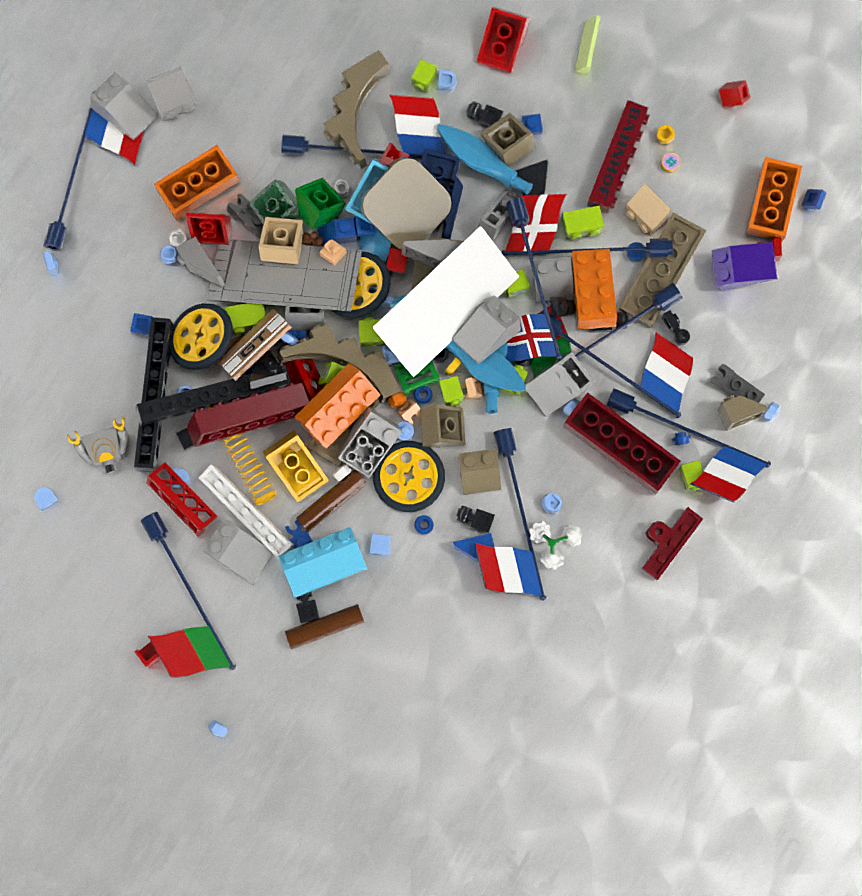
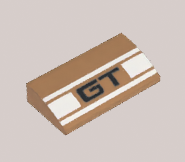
[218,309,292,381]

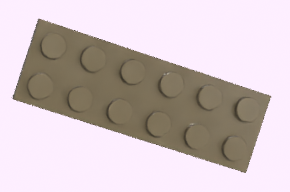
[619,213,706,327]

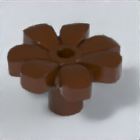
[302,231,323,247]

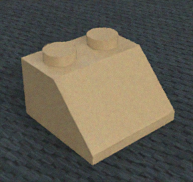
[625,184,671,236]
[259,217,303,264]

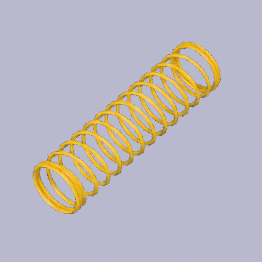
[221,433,277,505]

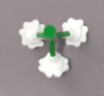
[529,521,583,569]

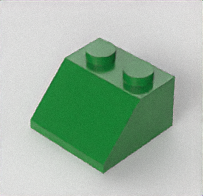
[295,177,346,229]

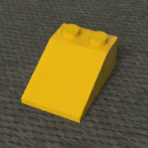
[263,430,329,502]

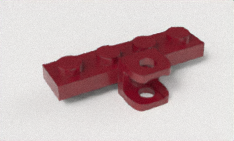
[641,507,703,580]

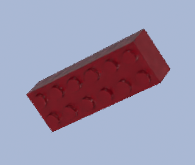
[187,383,309,447]
[563,392,681,495]

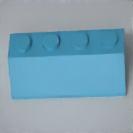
[278,527,367,598]

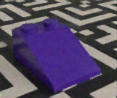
[712,242,778,291]

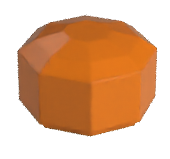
[388,392,407,408]

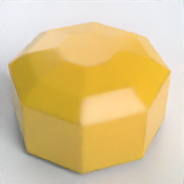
[656,125,675,144]

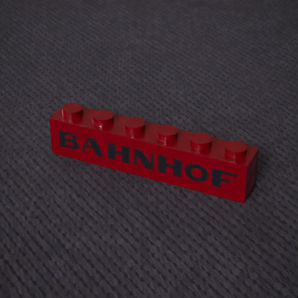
[587,100,650,213]

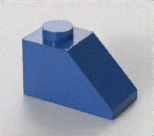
[317,217,357,246]
[453,533,494,562]

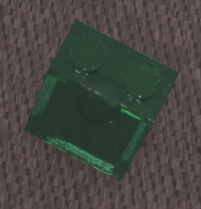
[248,179,300,224]

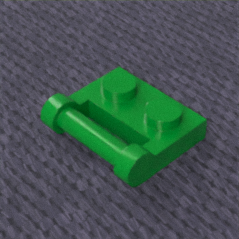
[393,360,440,396]

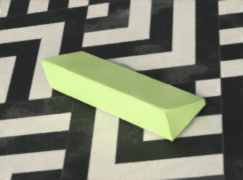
[575,15,600,74]

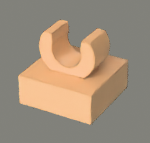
[320,239,347,266]
[461,377,485,399]
[396,399,420,424]

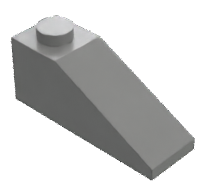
[477,188,521,241]
[176,237,225,287]

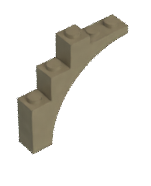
[323,50,390,169]
[277,324,401,404]

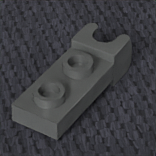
[227,194,266,238]
[710,364,765,403]

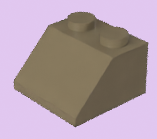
[481,113,535,167]
[717,395,768,431]
[420,404,466,448]
[458,449,501,495]

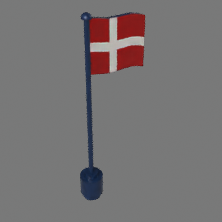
[501,194,673,258]

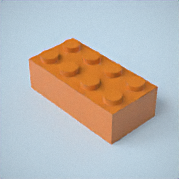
[154,145,240,221]
[745,157,802,242]
[571,249,617,330]
[295,363,380,449]

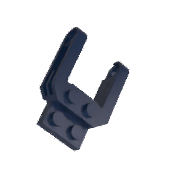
[421,149,463,239]

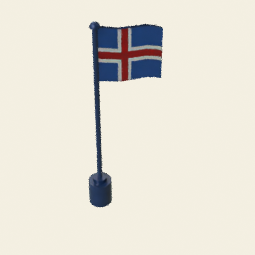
[506,198,563,362]

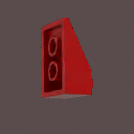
[476,7,530,72]
[186,212,232,245]

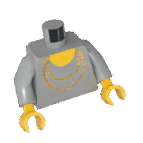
[67,417,129,475]

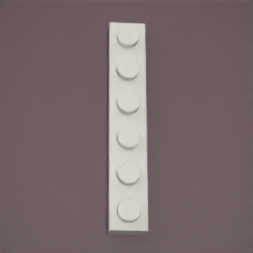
[199,464,293,559]

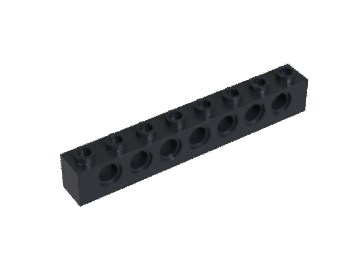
[134,317,173,472]
[135,365,291,427]

